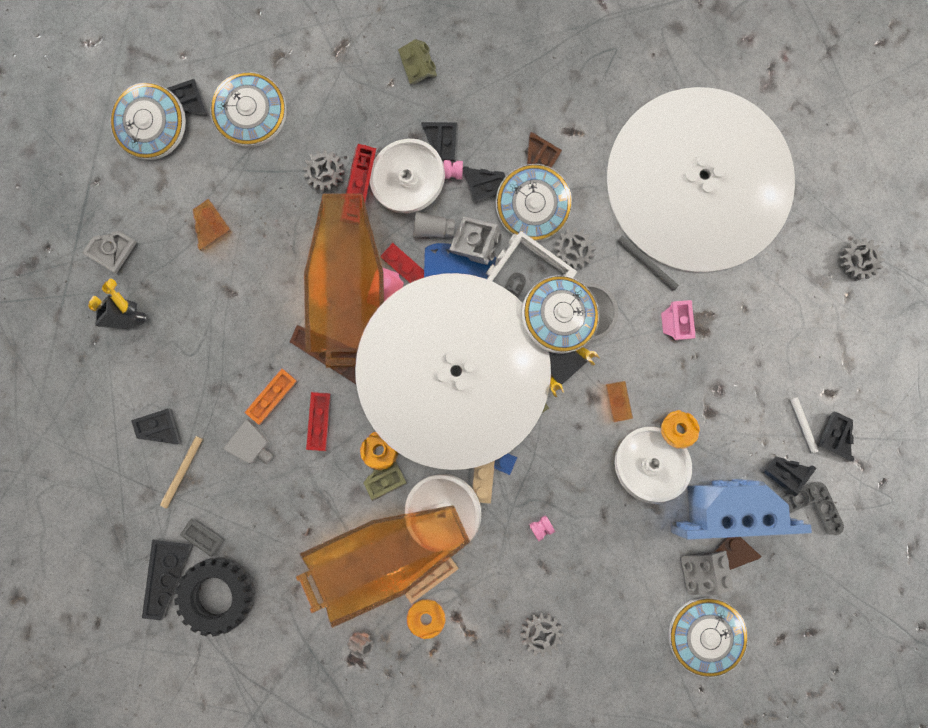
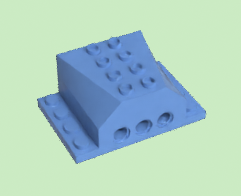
[671,479,812,539]

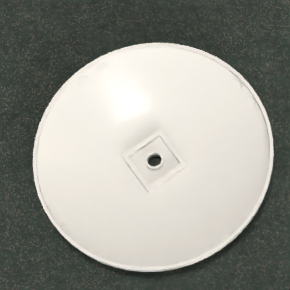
[607,87,795,273]
[355,273,551,470]

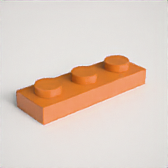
[244,369,297,425]

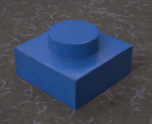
[494,453,517,475]

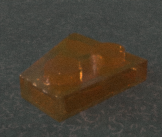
[193,199,231,251]

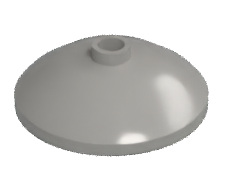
[584,283,618,341]

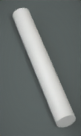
[790,397,819,453]

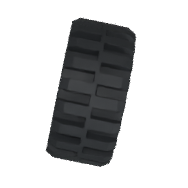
[174,557,255,637]

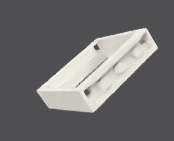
[486,231,577,282]

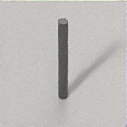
[618,235,679,291]

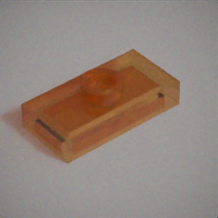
[606,381,633,422]

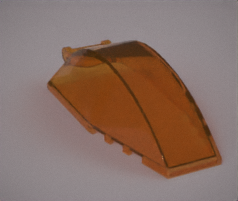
[304,194,384,368]
[295,505,470,628]

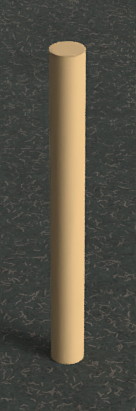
[160,436,203,508]

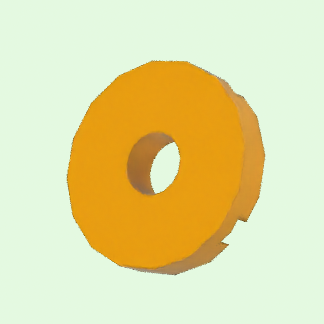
[661,410,700,449]
[360,432,398,470]
[407,599,445,639]

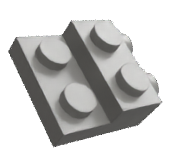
[449,217,502,265]

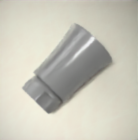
[413,212,455,238]

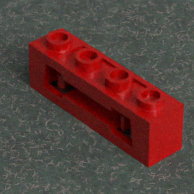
[340,144,377,226]

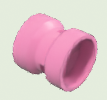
[444,160,463,180]
[529,515,555,542]

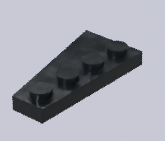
[142,539,192,620]

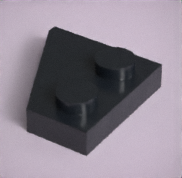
[166,79,208,115]
[463,166,506,203]
[131,408,181,445]

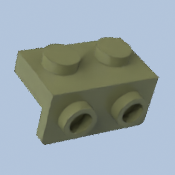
[398,39,437,85]

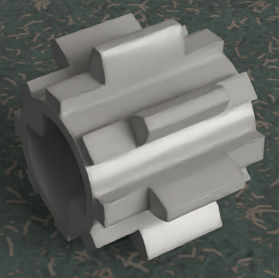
[347,632,374,658]

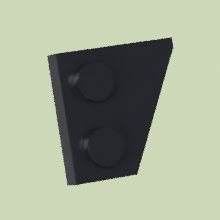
[421,122,458,162]
[818,412,854,462]
[763,456,817,497]

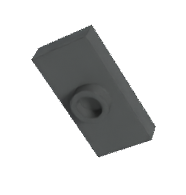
[180,518,224,557]

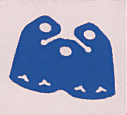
[424,243,496,279]

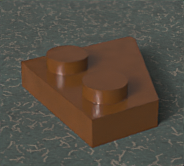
[527,132,562,168]
[711,537,762,570]

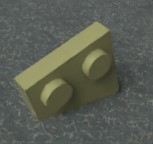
[363,461,407,501]

